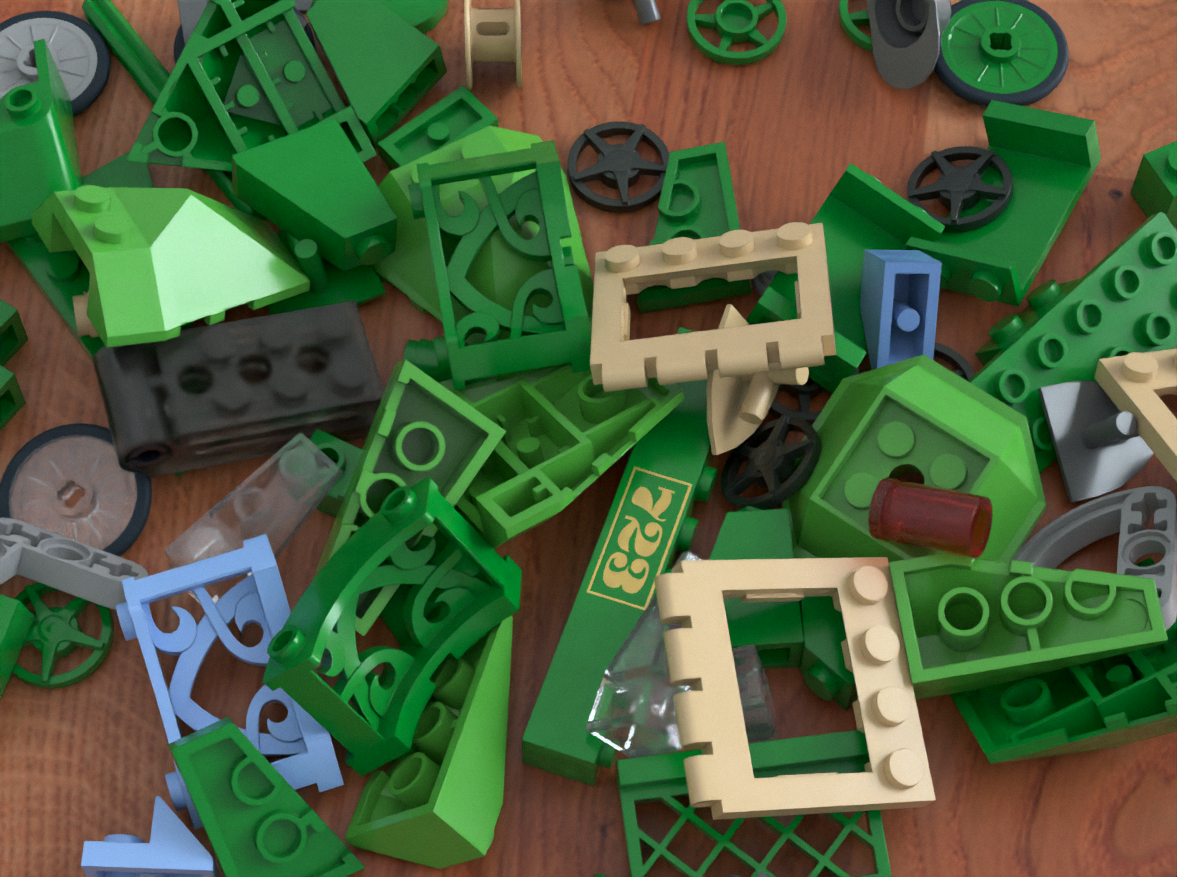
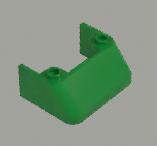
[0,39,83,243]

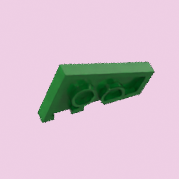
[168,717,366,877]

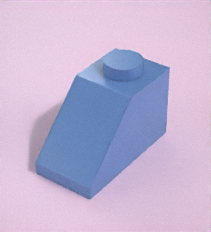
[860,249,942,370]

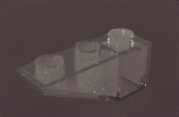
[164,432,343,605]
[585,551,728,758]

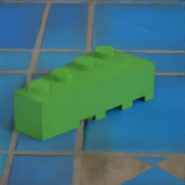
[312,359,506,636]

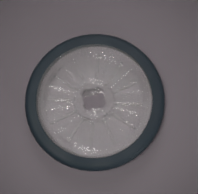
[0,423,152,557]

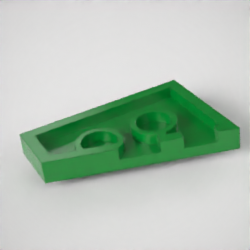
[637,142,752,314]

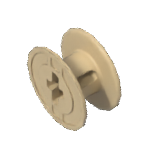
[464,0,522,91]

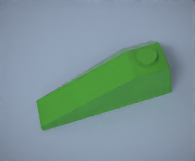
[889,551,1168,700]
[344,616,513,869]

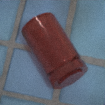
[868,477,993,559]

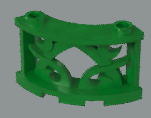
[408,140,591,391]
[263,477,522,777]

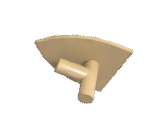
[706,304,809,455]

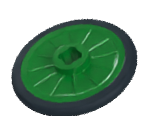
[934,0,1069,107]

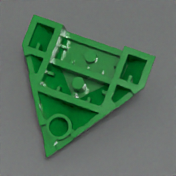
[125,0,377,172]

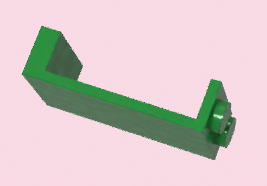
[906,100,1101,307]
[746,163,945,393]

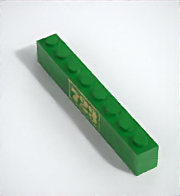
[522,327,726,787]

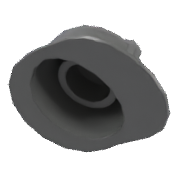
[867,0,952,89]

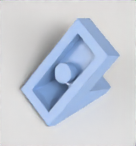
[81,796,221,877]

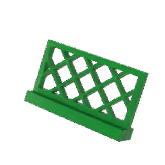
[614,730,892,877]

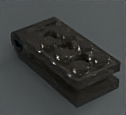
[92,301,384,478]

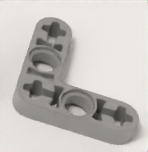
[0,517,149,609]

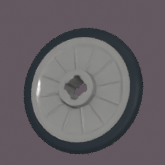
[0,11,111,117]

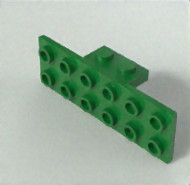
[968,212,1177,474]

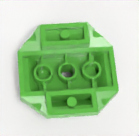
[780,354,1047,563]

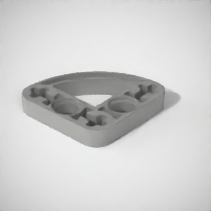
[1010,486,1177,630]

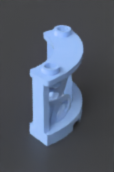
[115,534,344,830]

